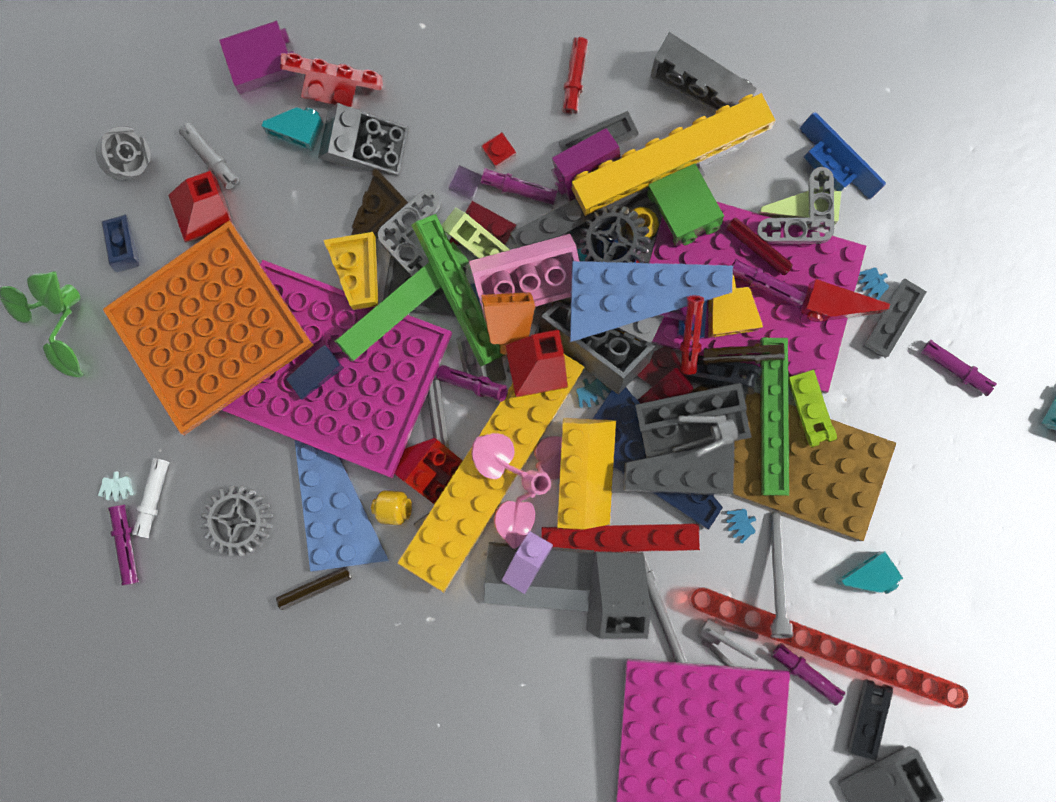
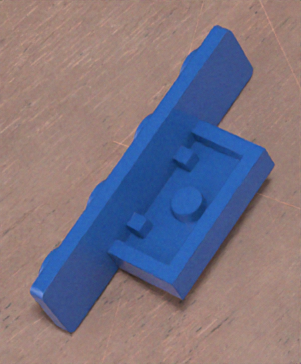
[800,112,886,199]

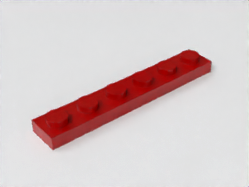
[541,524,700,552]

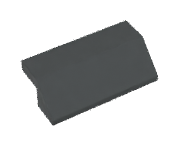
[635,383,751,458]
[484,542,594,612]

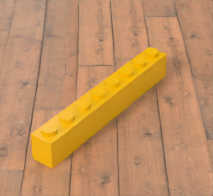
[571,93,776,216]

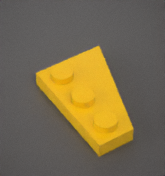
[323,232,378,310]

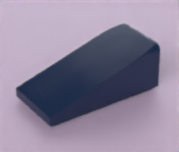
[101,214,139,272]
[286,345,344,400]

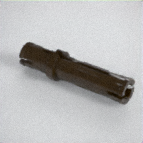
[704,343,785,364]

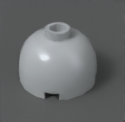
[95,126,151,180]

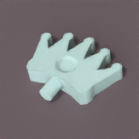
[98,472,135,502]

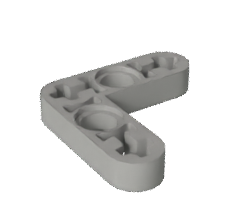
[757,167,834,244]
[378,190,440,277]

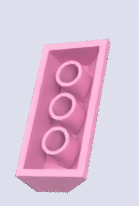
[469,234,579,318]

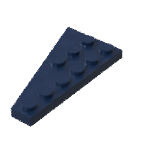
[593,387,723,530]

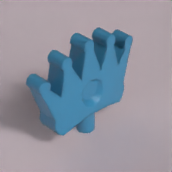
[858,268,889,300]
[576,378,610,408]
[726,509,756,543]

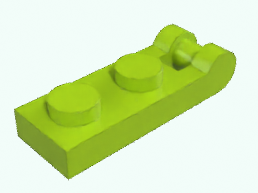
[788,370,837,448]

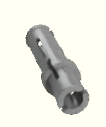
[179,122,239,189]

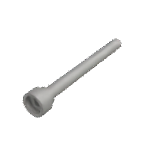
[770,512,793,639]

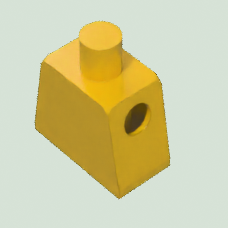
[708,275,763,338]

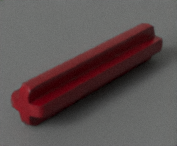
[726,218,793,275]

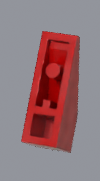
[800,279,890,322]

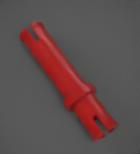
[561,37,589,115]
[680,295,704,375]

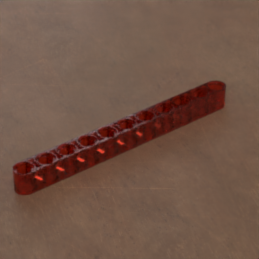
[688,587,969,709]

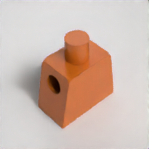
[481,292,535,355]

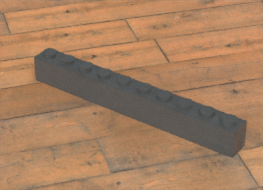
[511,141,746,249]

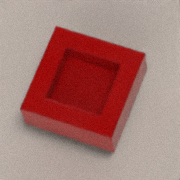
[481,132,516,169]

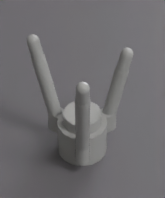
[673,415,738,456]
[698,618,759,667]

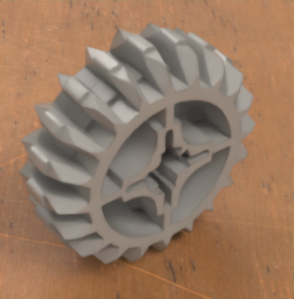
[200,486,273,557]

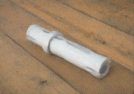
[132,458,170,538]

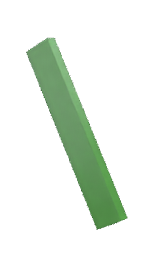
[412,214,504,367]
[335,242,469,362]
[760,338,789,496]

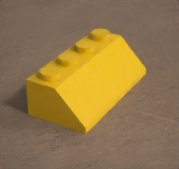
[557,418,616,529]

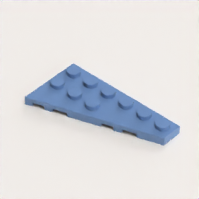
[570,261,733,342]
[294,439,389,572]

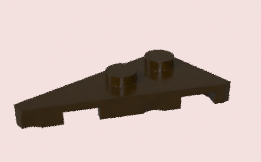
[351,168,409,237]

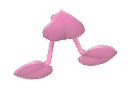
[472,433,562,549]

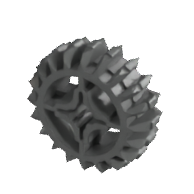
[580,205,650,263]

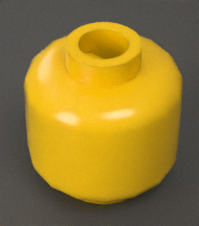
[625,207,659,241]
[371,490,412,525]

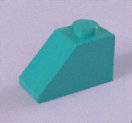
[261,107,324,152]
[836,551,903,594]

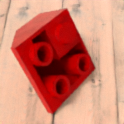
[168,171,233,243]
[505,330,568,398]
[394,438,463,505]

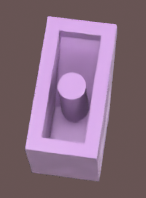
[502,531,553,594]

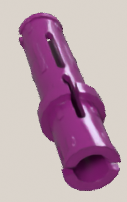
[480,168,558,206]
[732,259,807,308]
[921,339,997,397]
[436,365,508,402]
[108,505,139,586]
[771,643,845,706]

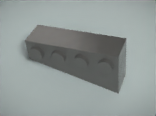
[538,301,655,395]

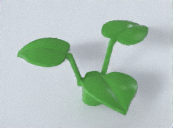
[0,271,84,377]

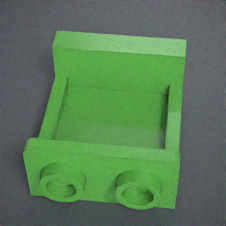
[647,163,724,246]

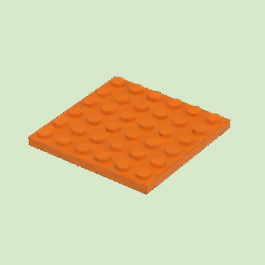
[103,220,314,435]

